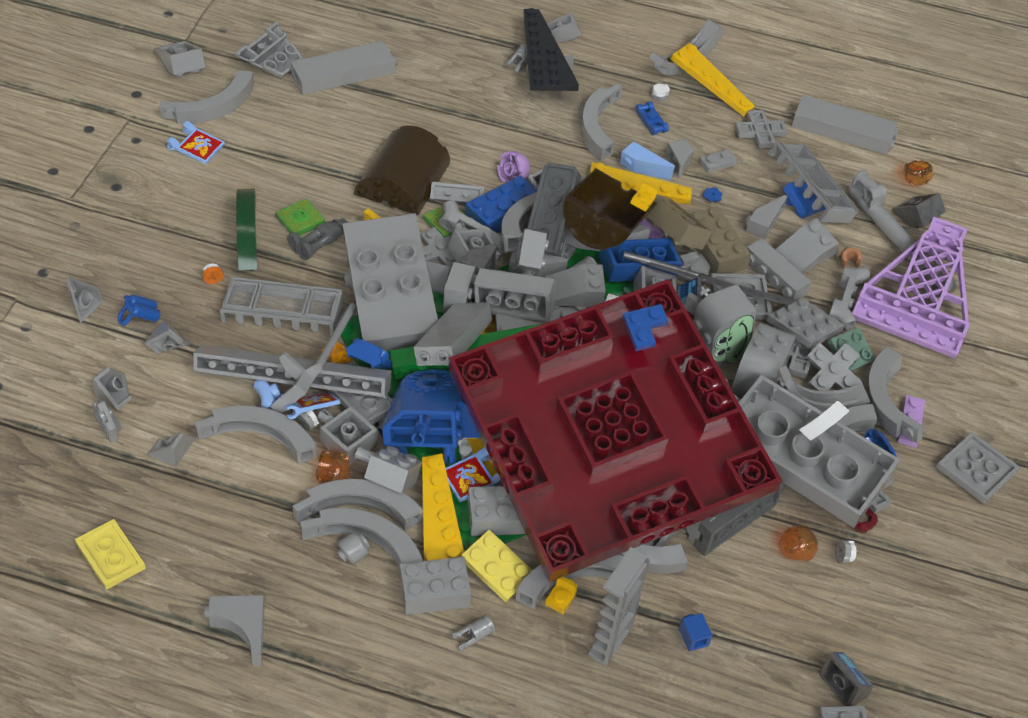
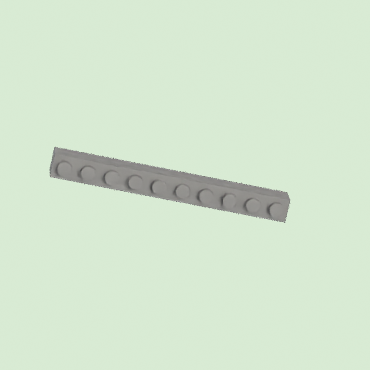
[193,345,391,397]

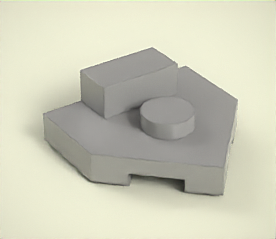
[677,251,711,287]
[92,400,122,443]

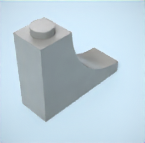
[205,595,265,666]

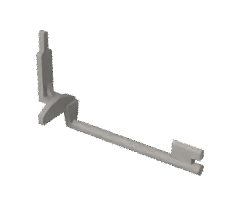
[271,303,356,413]

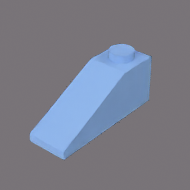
[620,142,675,180]

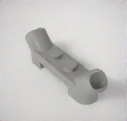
[439,200,504,257]
[829,266,870,331]

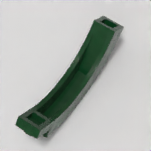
[236,188,258,270]

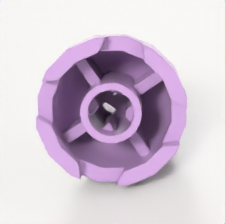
[497,151,530,183]

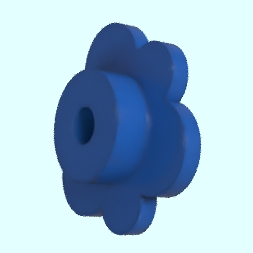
[703,187,722,202]

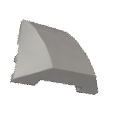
[234,21,303,77]

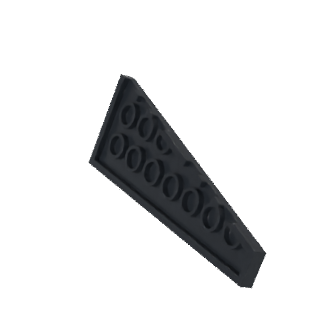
[523,8,579,91]

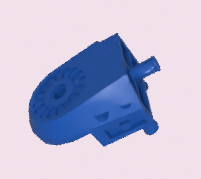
[382,369,481,464]

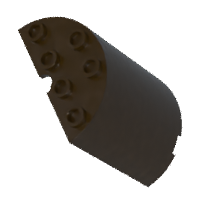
[354,125,450,215]
[563,168,657,250]

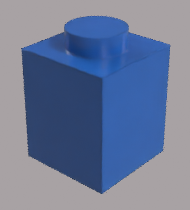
[679,613,713,652]

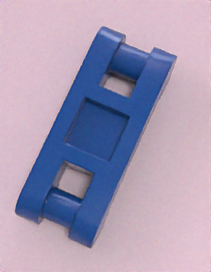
[635,101,669,135]

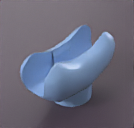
[254,380,281,410]

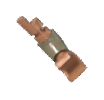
[834,237,862,269]

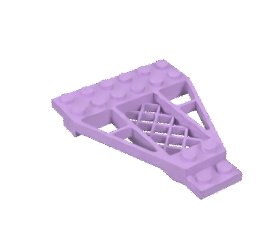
[852,217,970,359]

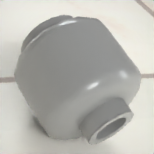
[337,532,370,564]

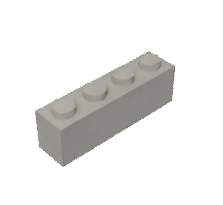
[747,239,812,301]

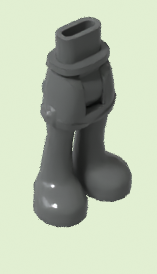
[287,218,349,260]

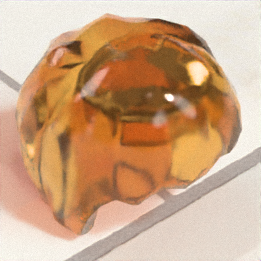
[903,160,934,187]
[316,450,350,483]
[779,526,818,562]

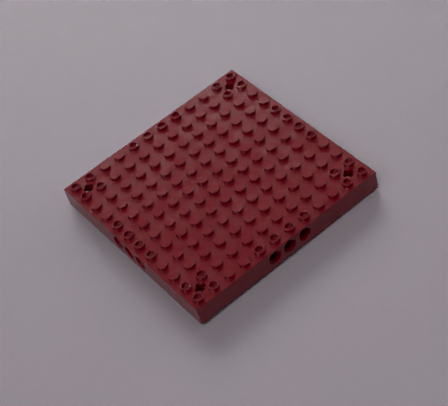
[449,279,782,582]

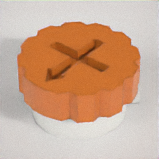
[202,263,224,284]

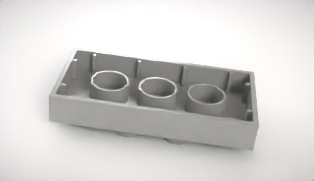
[343,213,438,352]
[739,375,900,528]

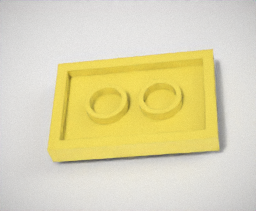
[75,519,146,590]
[461,530,533,603]

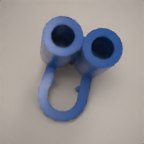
[118,294,160,326]

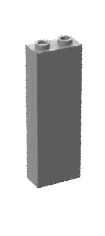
[291,41,397,95]
[792,95,899,155]
[414,302,492,366]

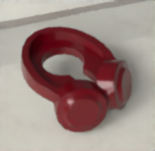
[854,508,878,533]

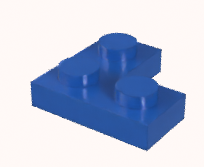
[623,304,668,351]

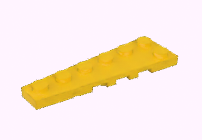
[670,43,755,117]
[590,162,692,205]
[422,454,464,561]

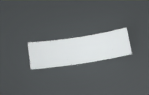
[799,401,849,440]

